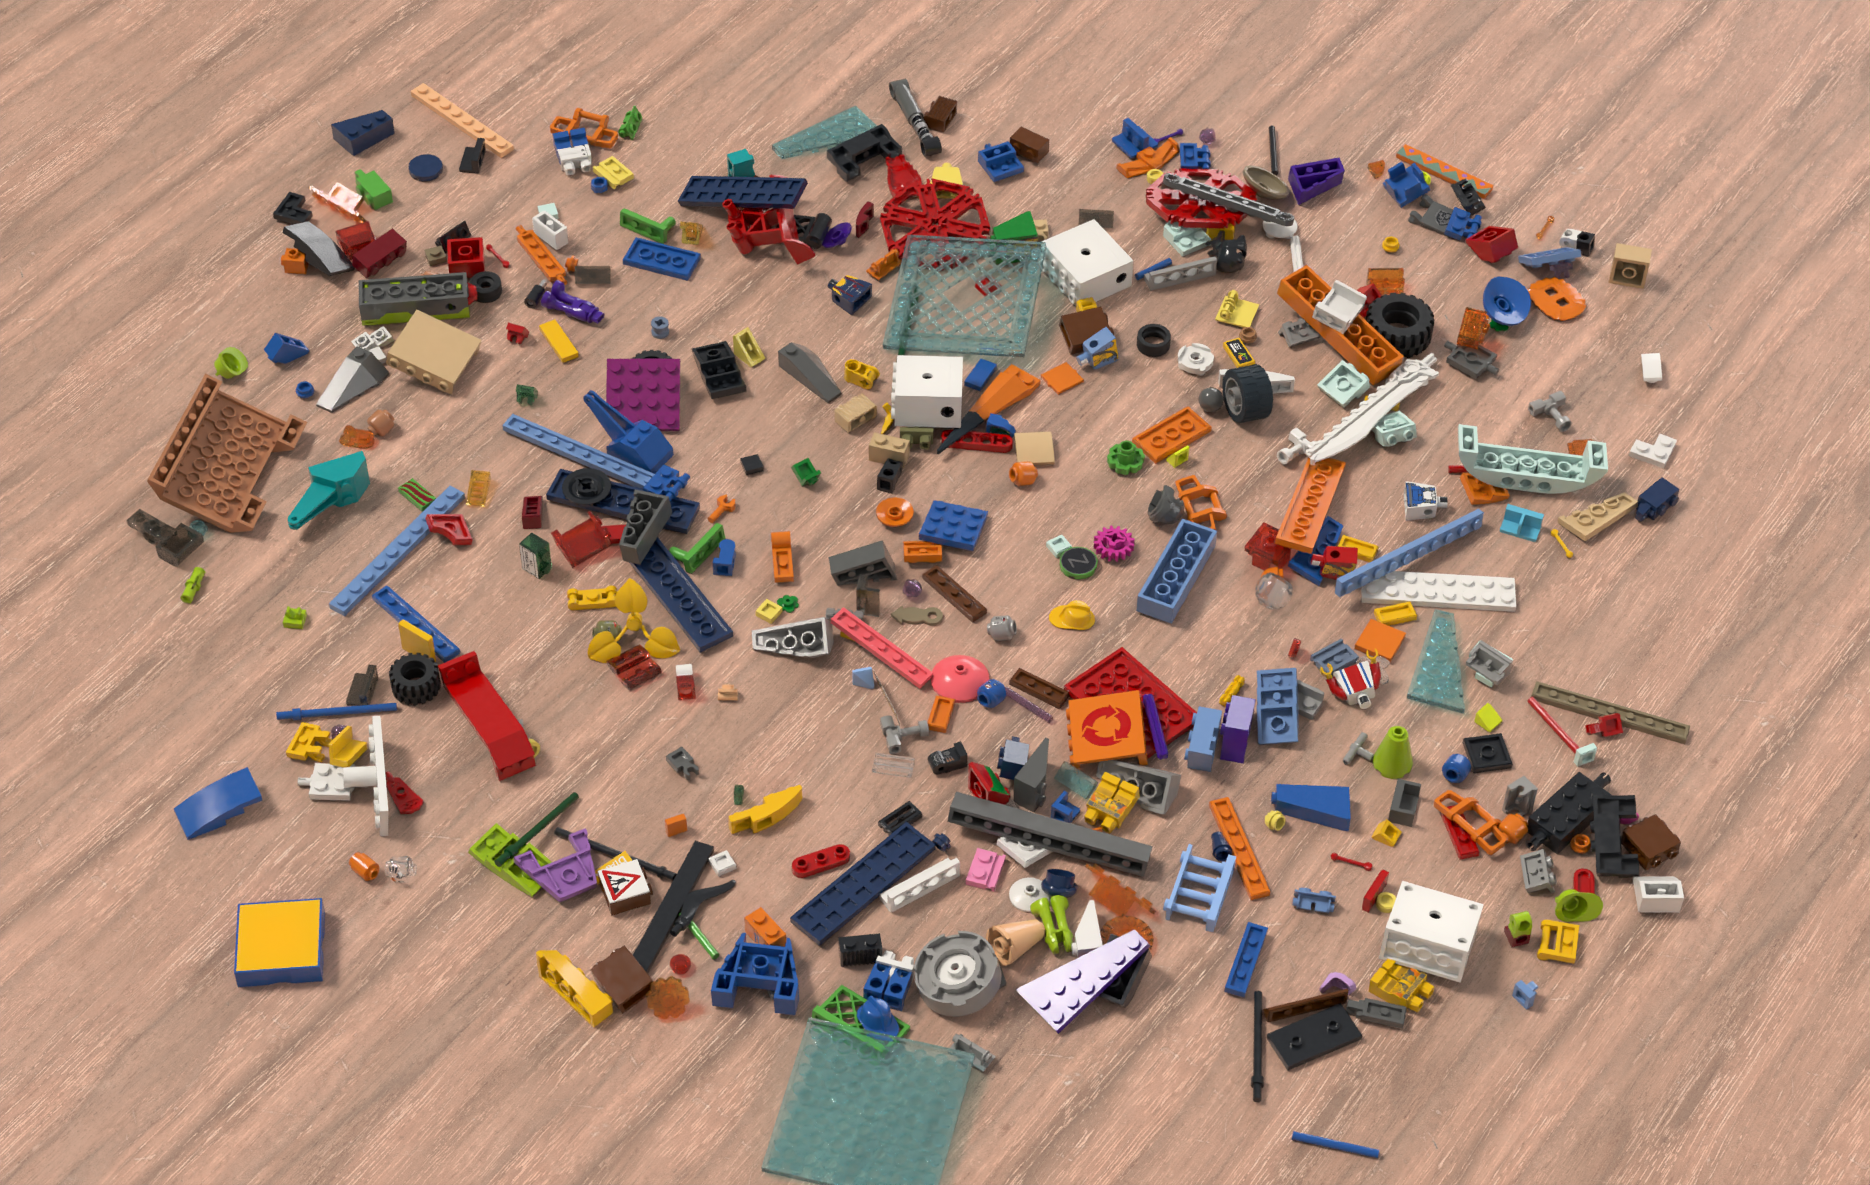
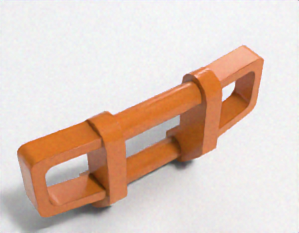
[550,108,618,149]
[1175,475,1227,530]
[1433,790,1506,855]

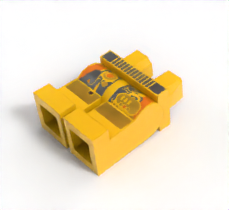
[1084,772,1140,834]
[1369,959,1434,1012]

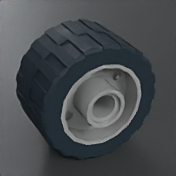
[1222,364,1274,423]

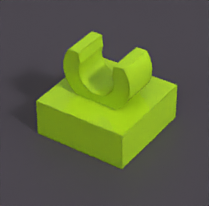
[283,606,307,629]

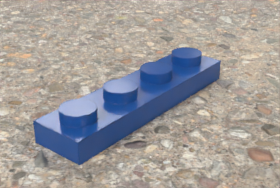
[1224,922,1268,998]

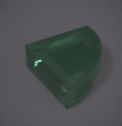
[734,785,744,805]

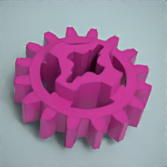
[1093,525,1135,562]

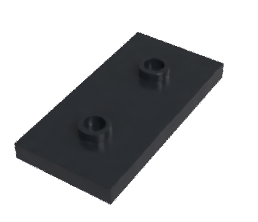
[1266,1003,1362,1071]

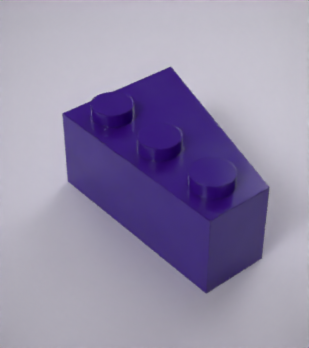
[1288,157,1345,205]
[1220,695,1256,764]

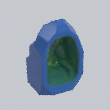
[986,413,1016,438]

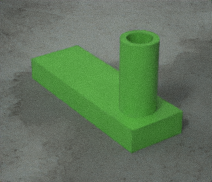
[620,208,676,244]
[669,523,726,574]

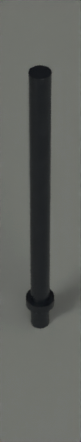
[554,827,677,881]

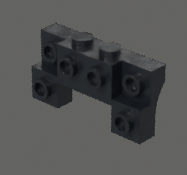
[827,124,902,182]
[1590,794,1639,878]

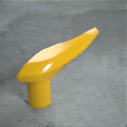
[881,402,894,434]

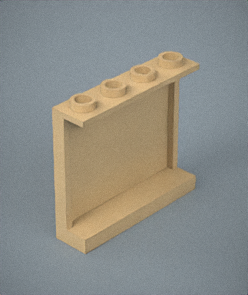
[386,310,482,394]

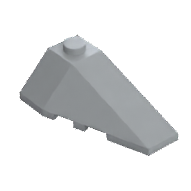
[752,617,834,658]
[1096,760,1181,815]

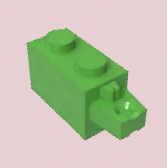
[354,169,393,210]

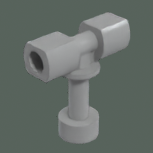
[1528,391,1572,432]
[880,716,929,754]

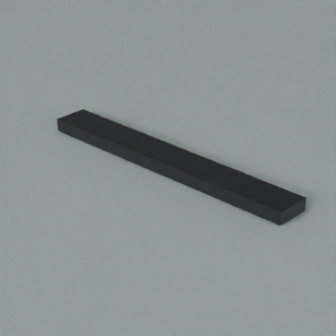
[633,840,714,974]

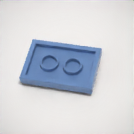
[1518,247,1581,268]

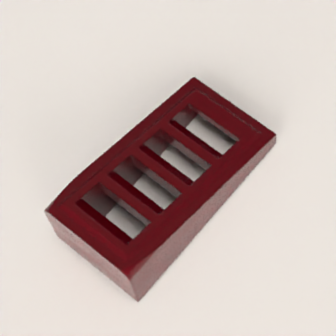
[522,496,543,529]

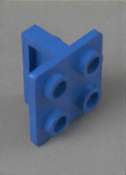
[1112,118,1158,159]

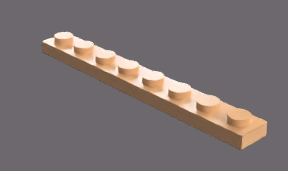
[411,83,514,158]

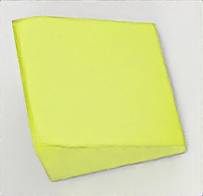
[1166,445,1189,468]
[1474,703,1502,733]

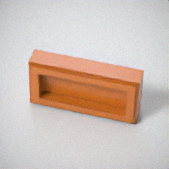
[927,695,955,733]

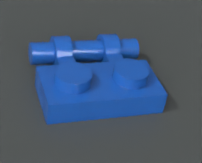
[1180,143,1211,169]
[1444,207,1482,240]
[643,464,690,501]

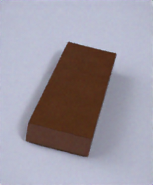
[1009,668,1070,709]

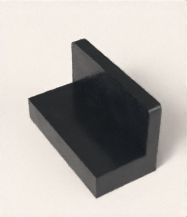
[459,138,486,174]

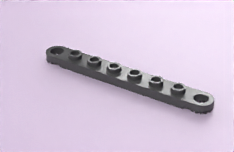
[1163,173,1295,226]

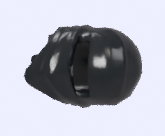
[1205,230,1247,273]

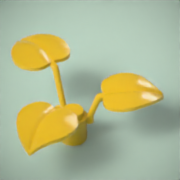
[587,578,680,663]

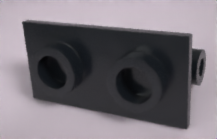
[435,221,471,253]

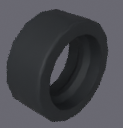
[1136,324,1171,357]

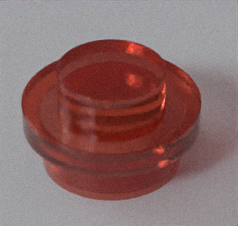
[670,954,691,975]

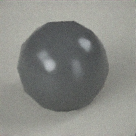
[1198,387,1224,413]

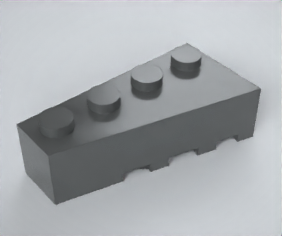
[619,489,672,564]

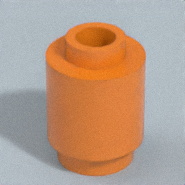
[349,852,379,881]

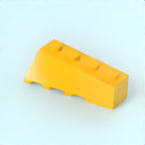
[536,950,613,1028]

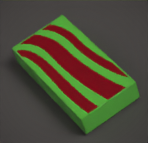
[398,478,436,512]

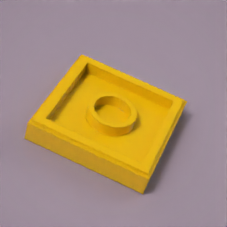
[398,619,436,663]

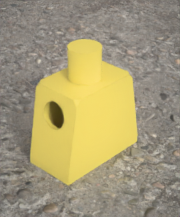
[930,163,963,199]

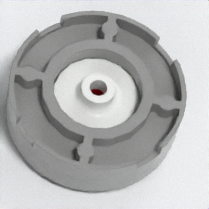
[914,931,1002,1017]

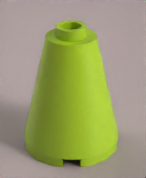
[1373,726,1413,779]

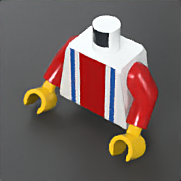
[1320,648,1381,709]

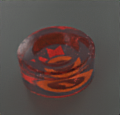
[1288,638,1302,658]

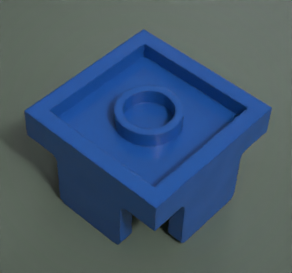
[1383,162,1430,208]

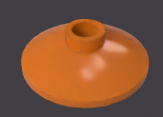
[876,497,914,527]

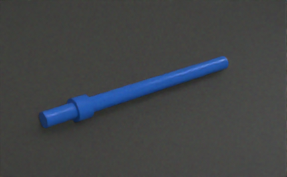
[276,703,397,721]

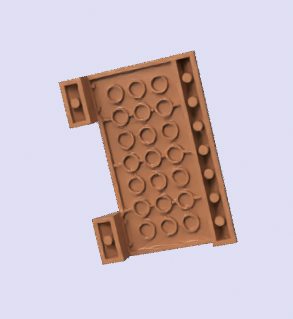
[147,373,307,533]

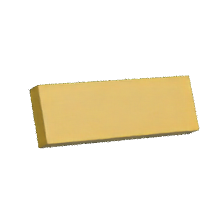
[539,319,579,363]

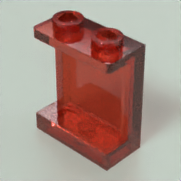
[551,511,612,568]

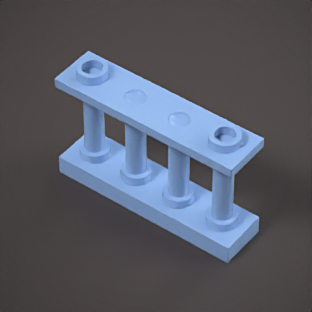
[1163,844,1236,932]

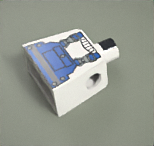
[1403,482,1448,520]

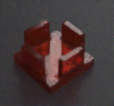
[1244,522,1292,571]

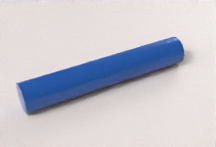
[1135,258,1172,280]

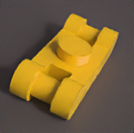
[567,585,617,610]

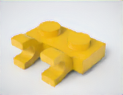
[286,722,332,763]

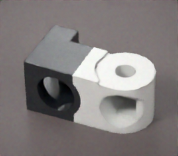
[1559,229,1595,257]

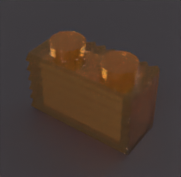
[1456,307,1489,350]

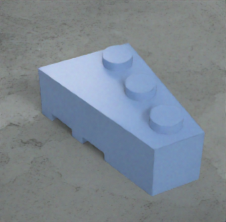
[1184,706,1222,772]

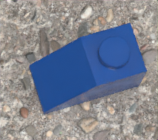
[264,333,310,364]

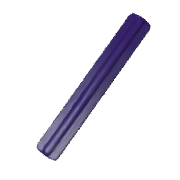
[1143,694,1168,760]

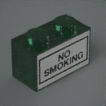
[519,533,552,579]

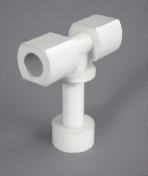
[1277,428,1315,464]

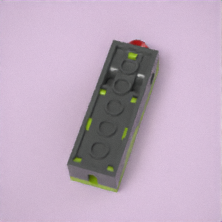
[359,272,477,326]

